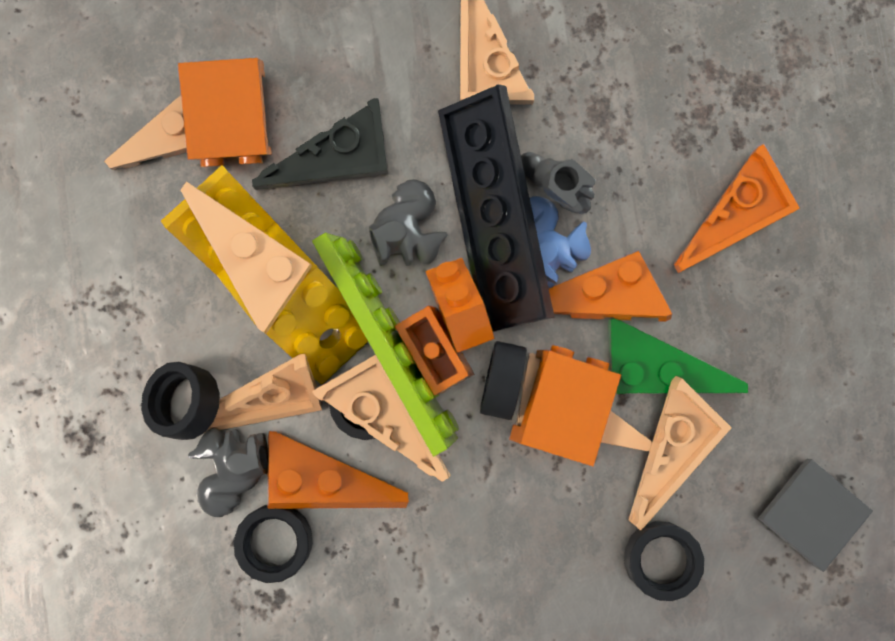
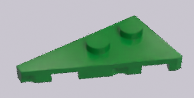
[608,319,748,394]

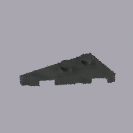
[252,98,388,190]

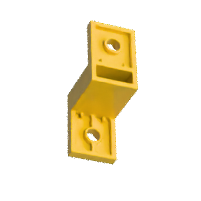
[161,165,368,385]

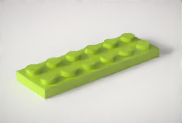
[312,232,459,457]

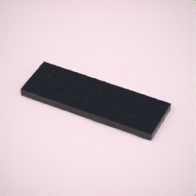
[438,84,555,332]

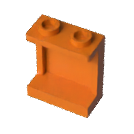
[178,58,272,167]
[509,345,621,467]

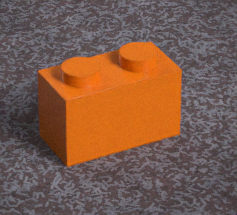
[425,258,495,353]
[395,306,475,396]

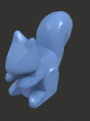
[530,196,591,288]

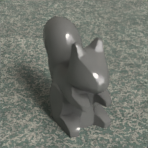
[521,152,596,214]
[369,179,448,266]
[188,428,268,517]

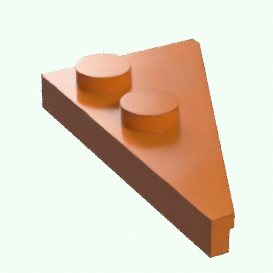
[674,144,800,273]
[549,251,672,322]
[268,431,409,509]

